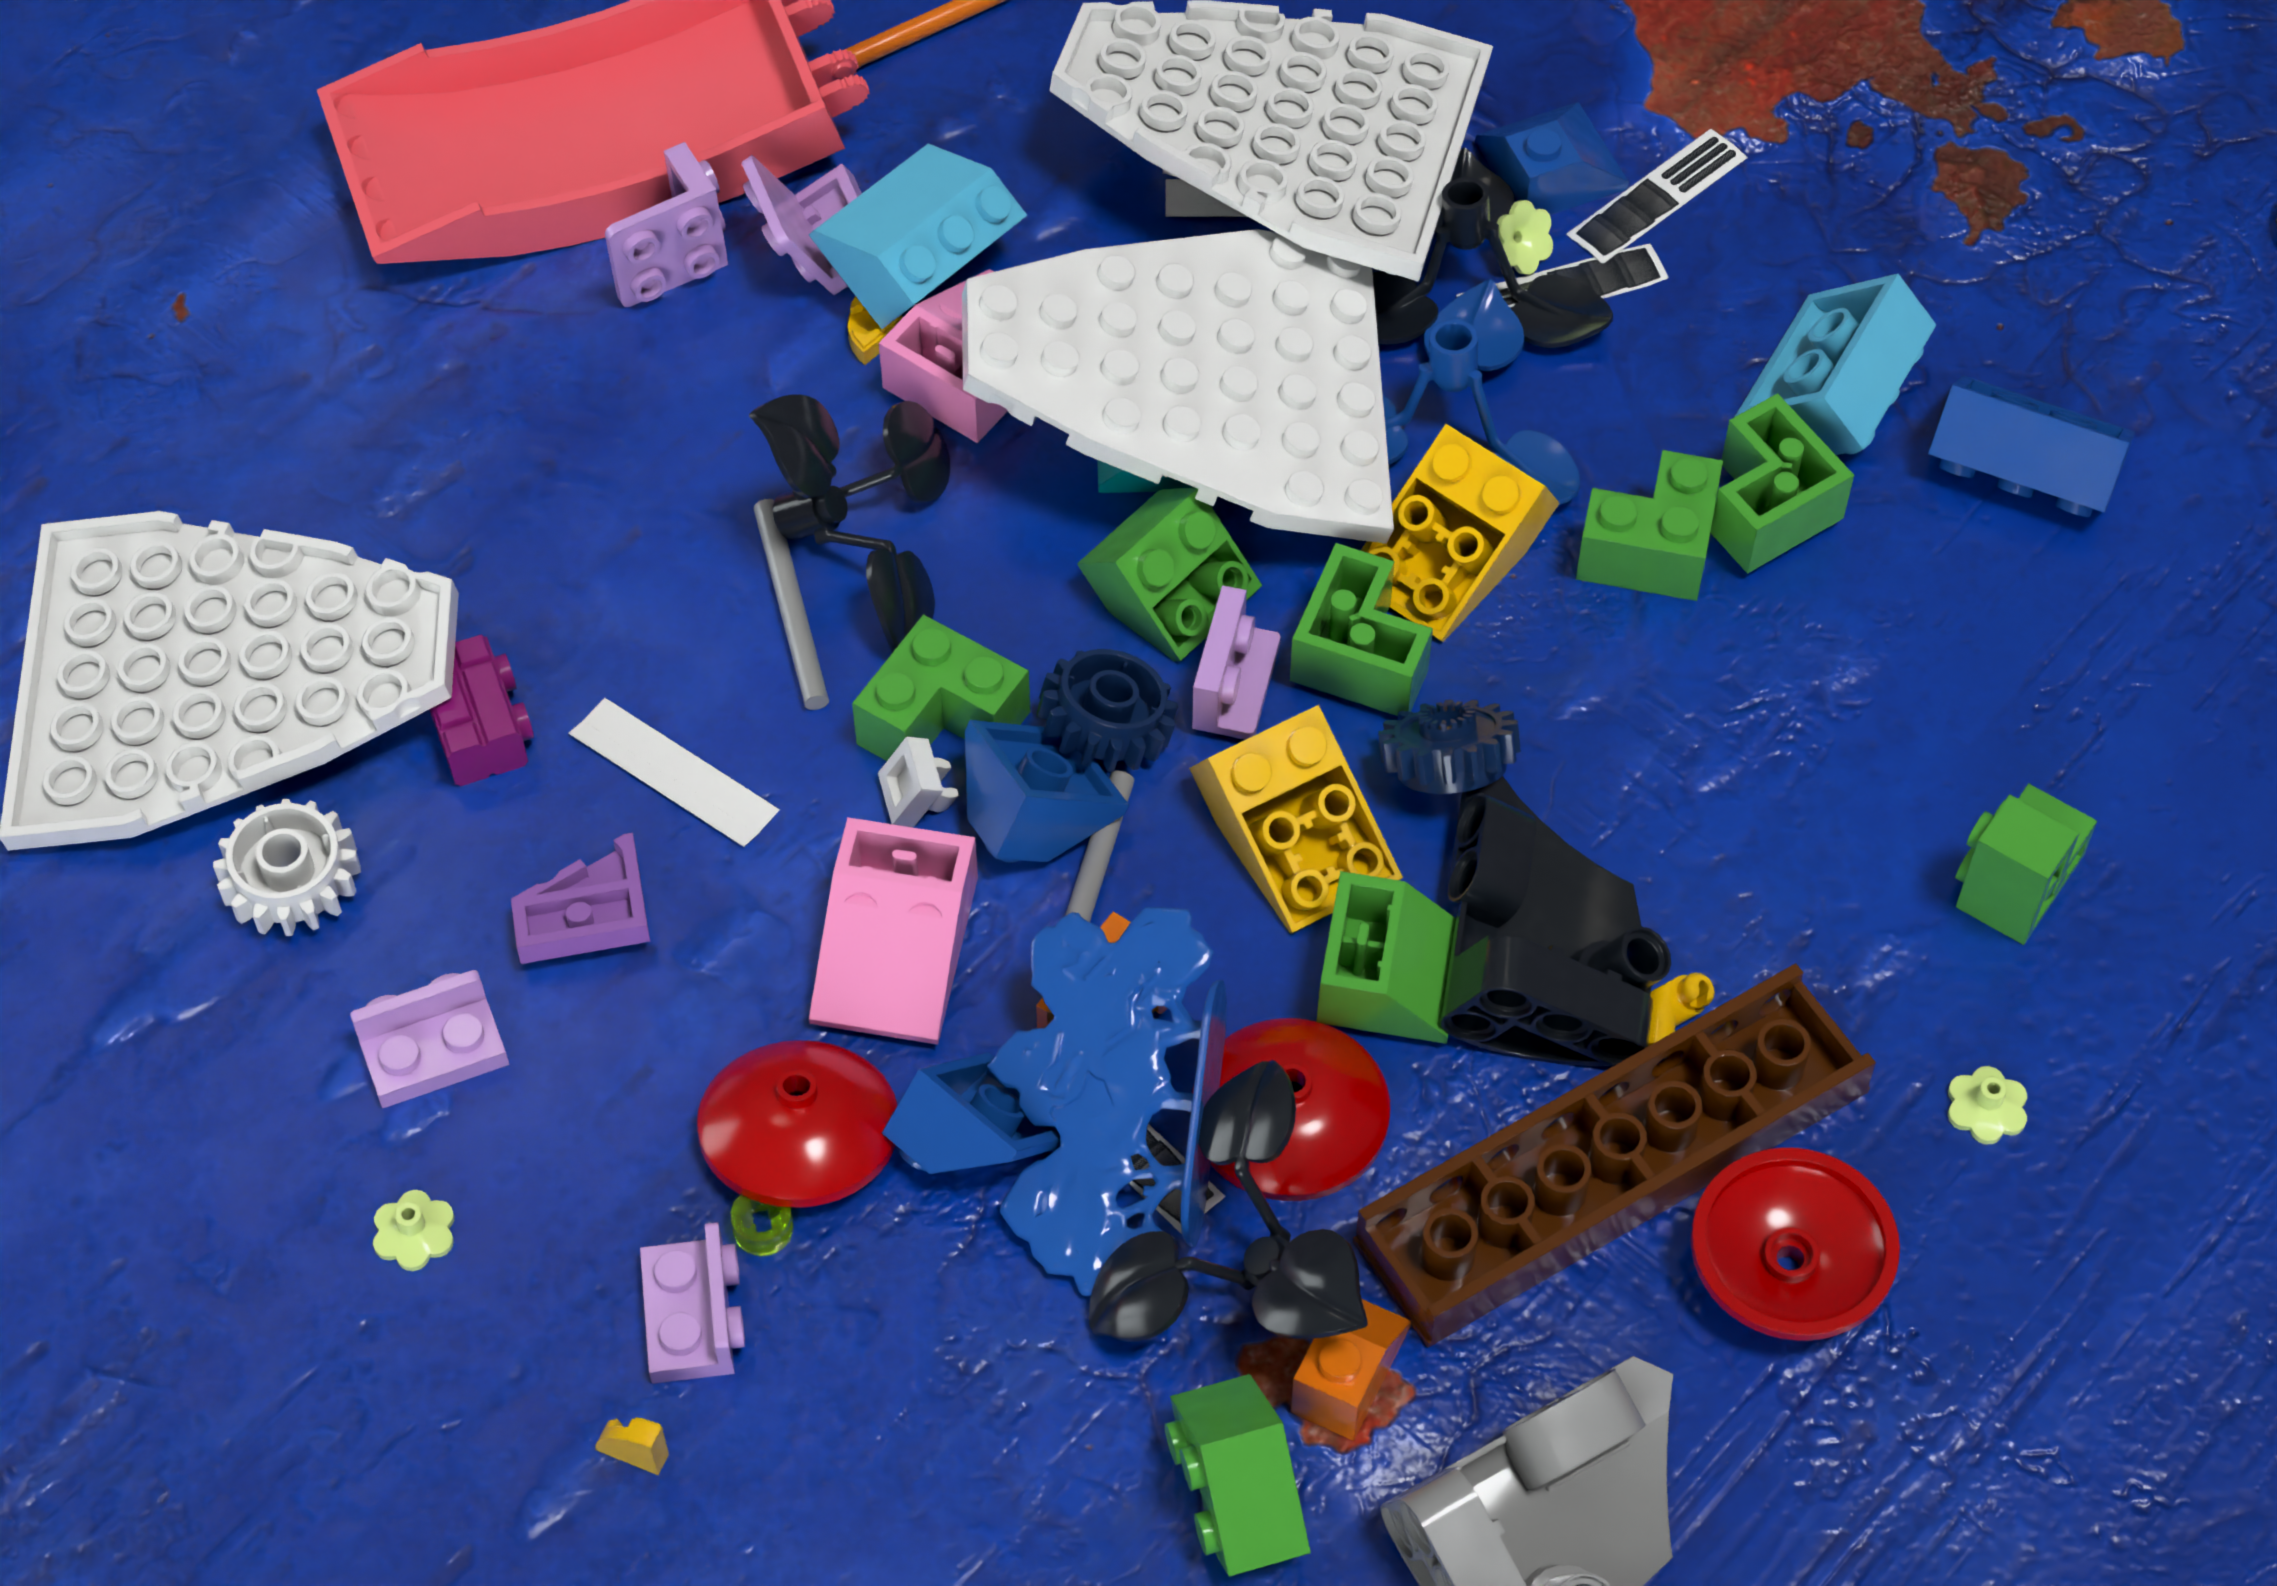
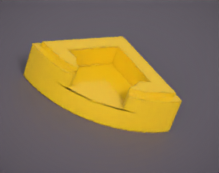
[847,296,903,365]
[595,1417,669,1475]

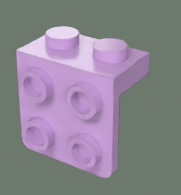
[605,142,728,307]
[742,155,862,295]

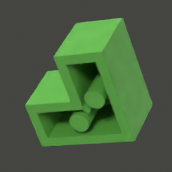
[1710,393,1854,574]
[1576,450,1723,601]
[1290,543,1433,716]
[852,614,1031,761]
[1955,783,2097,945]
[1165,1374,1311,1577]

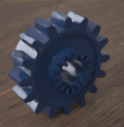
[1037,649,1178,772]
[1378,699,1521,794]

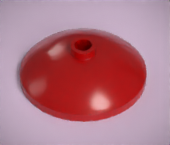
[1192,1018,1390,1201]
[697,1040,898,1208]
[1691,1148,1900,1341]

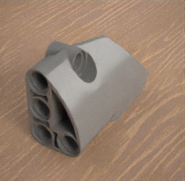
[1380,1356,1673,1586]

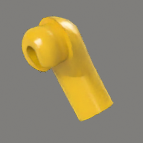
[1648,972,1715,1058]

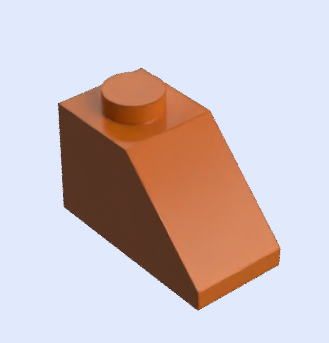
[1291,1299,1411,1441]

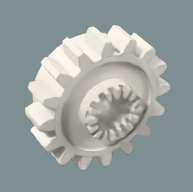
[213,799,361,936]

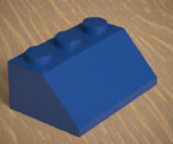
[1928,375,2135,517]

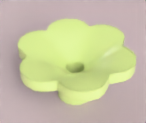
[1497,200,1553,275]
[1947,1066,2027,1145]
[373,1190,455,1271]

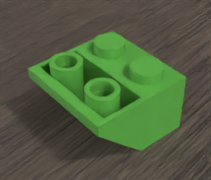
[1077,487,1262,661]
[1316,871,1456,1044]

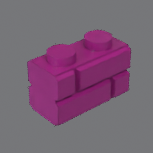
[429,634,534,786]

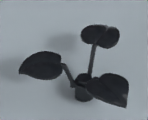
[1372,147,1613,348]
[749,394,950,653]
[1089,1060,1368,1342]

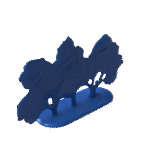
[987,907,1227,1296]

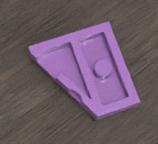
[511,833,650,964]

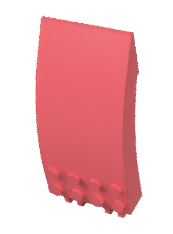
[317,0,870,264]

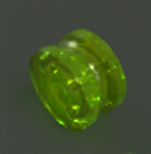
[730,1195,794,1256]

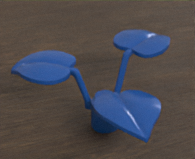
[1383,278,1580,504]

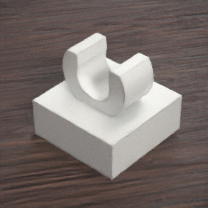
[878,737,959,827]

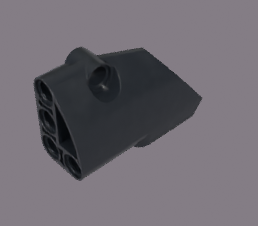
[1441,776,1671,1066]

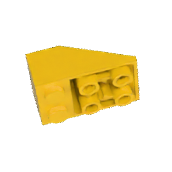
[1361,424,1560,642]
[1189,705,1403,934]

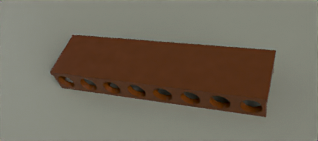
[1353,963,1876,1348]

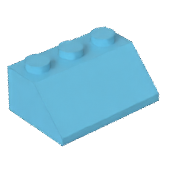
[809,143,1027,329]
[1735,273,1936,455]

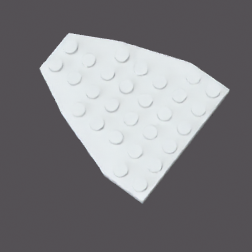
[1049,0,1493,282]
[962,229,1394,544]
[0,511,459,851]

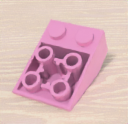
[879,269,1008,443]
[809,817,978,1045]

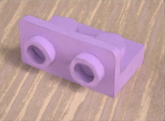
[1192,585,1280,740]
[350,970,509,1109]
[640,1222,745,1384]

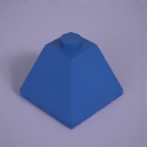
[1475,102,1629,215]
[965,720,1129,863]
[882,1052,1060,1174]

